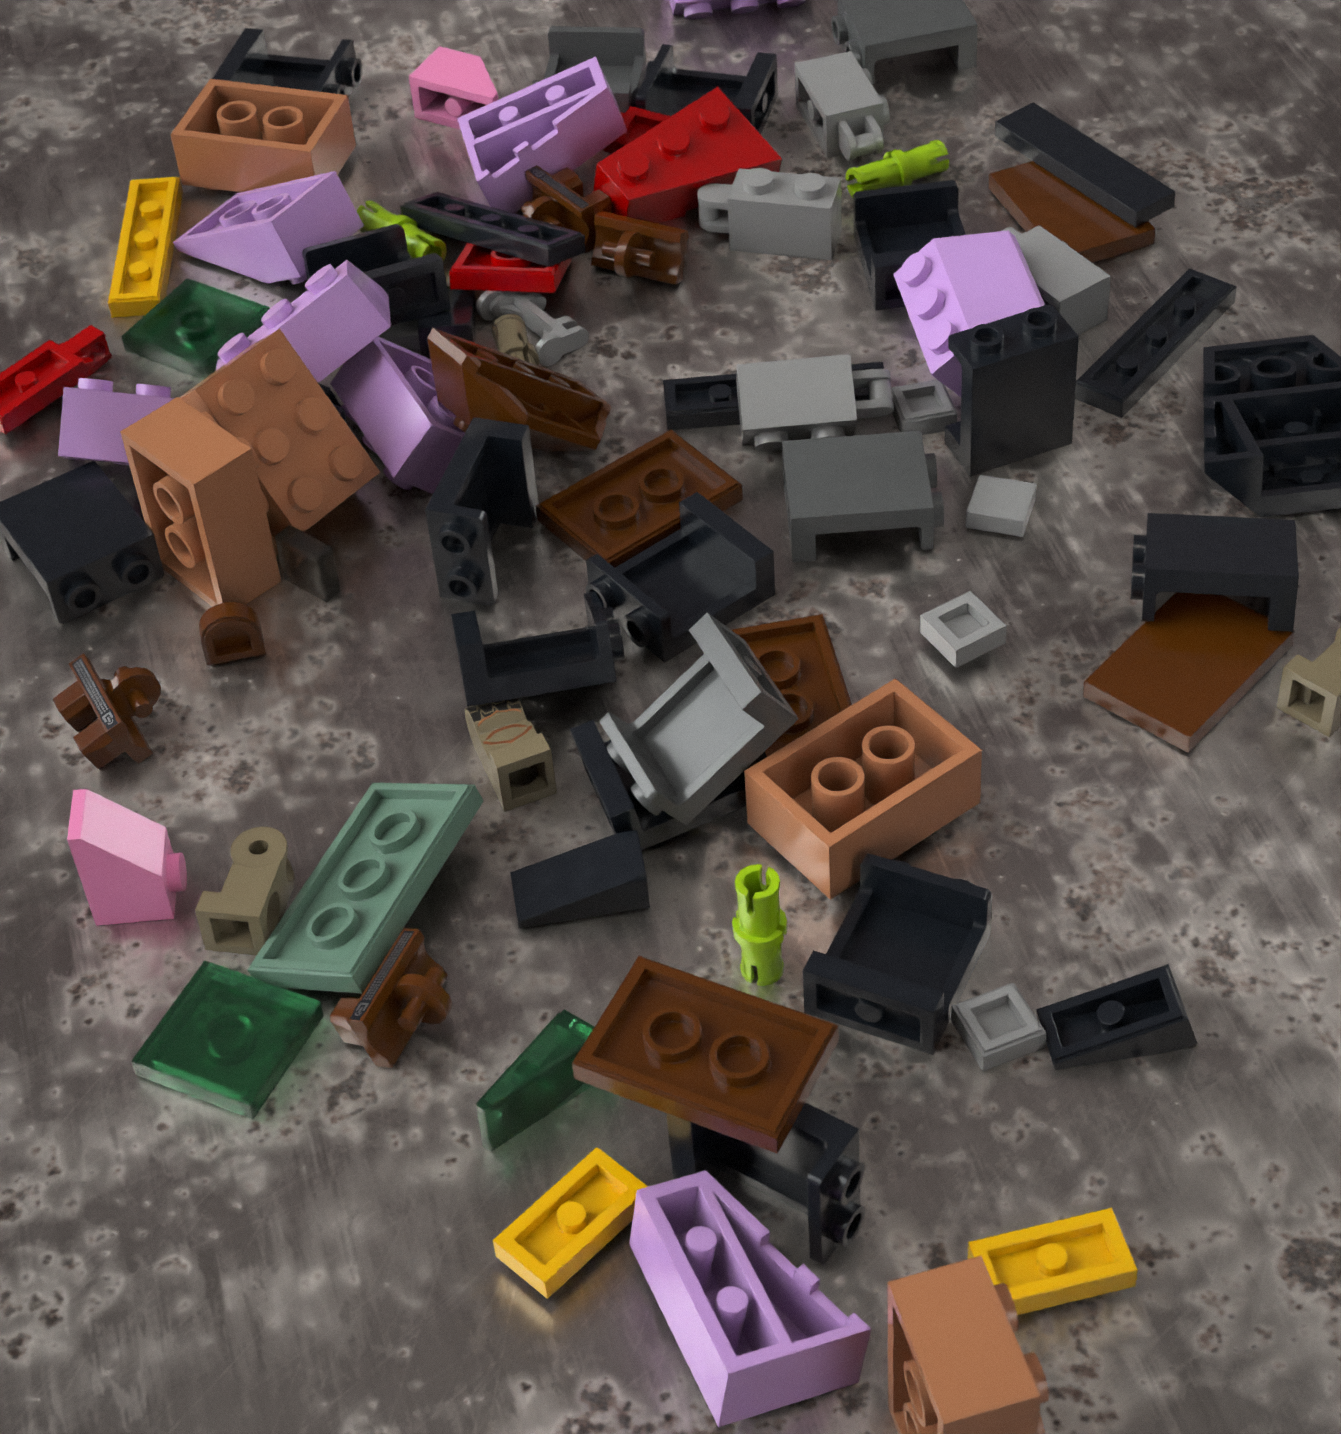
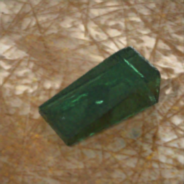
[476,1009,595,1152]

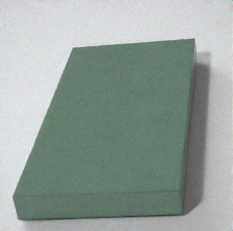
[248,783,484,994]

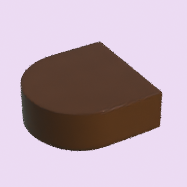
[199,602,266,665]

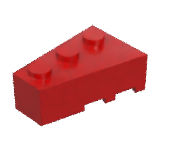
[593,87,782,224]

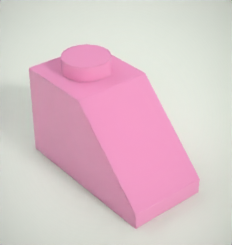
[409,46,498,130]
[67,789,187,926]

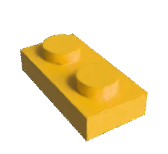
[493,1147,648,1299]
[967,1208,1138,1315]

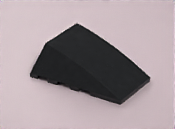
[1203,335,1341,517]

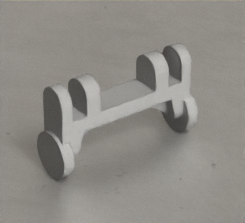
[476,291,589,367]

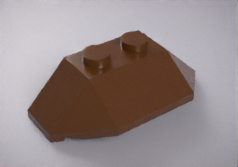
[427,328,612,452]

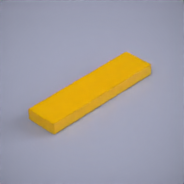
[108,177,183,318]

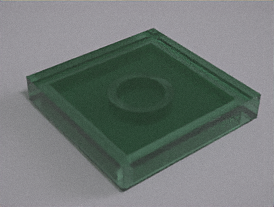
[121,278,270,380]
[131,960,324,1119]

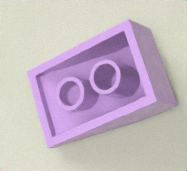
[173,171,364,284]

